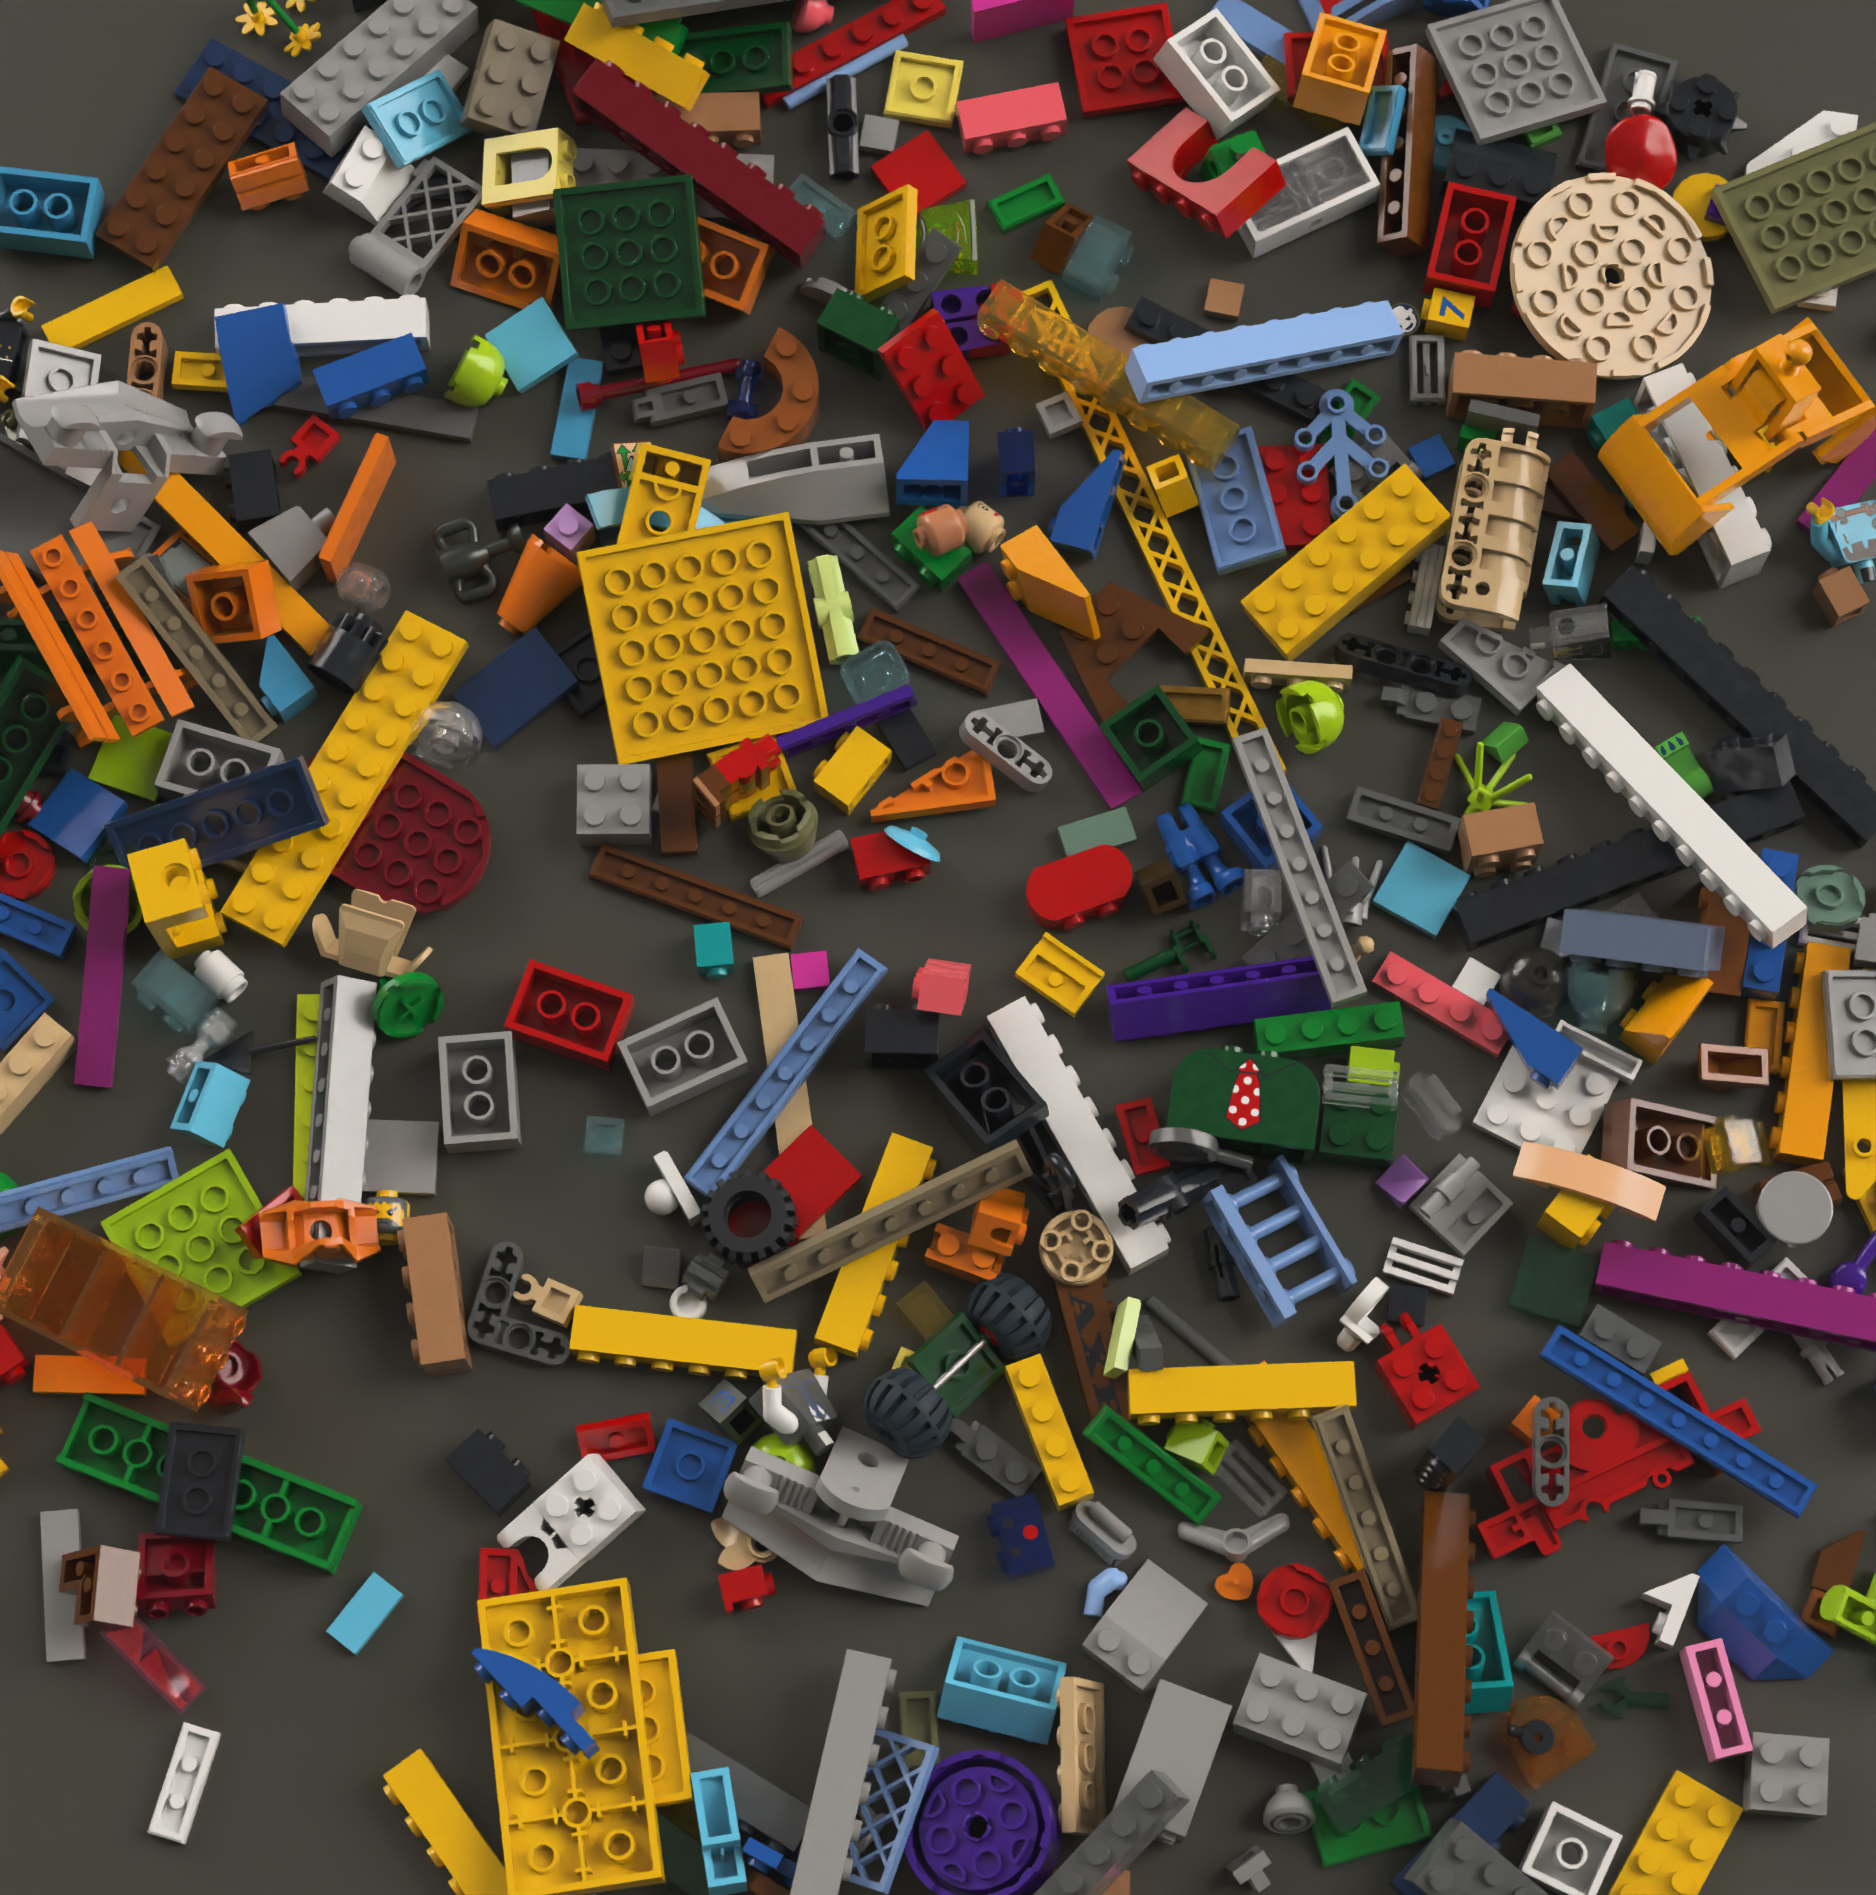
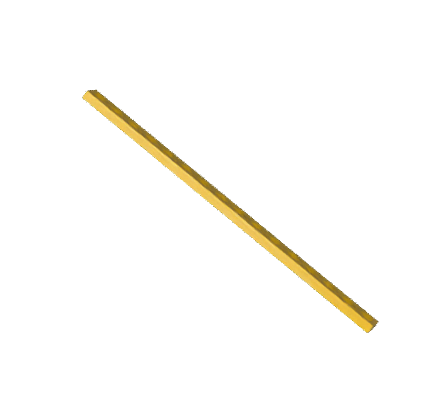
[1021,279,1286,773]

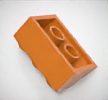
[450,208,562,309]

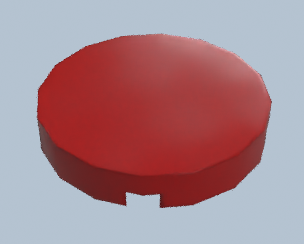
[0,830,57,901]
[1256,1563,1333,1640]

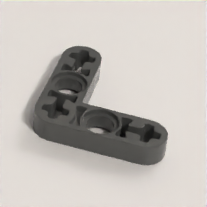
[467,1241,572,1368]

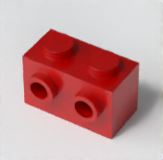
[635,320,685,384]

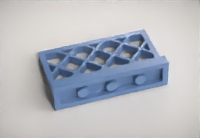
[849,1729,940,1895]

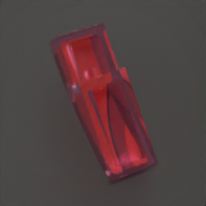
[100,1616,208,1715]

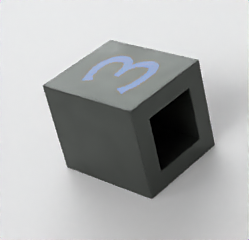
[698,1378,764,1445]

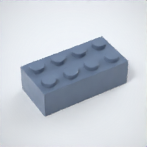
[1559,909,1725,977]

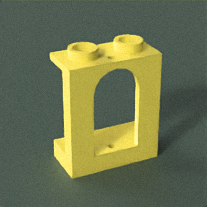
[481,127,577,216]

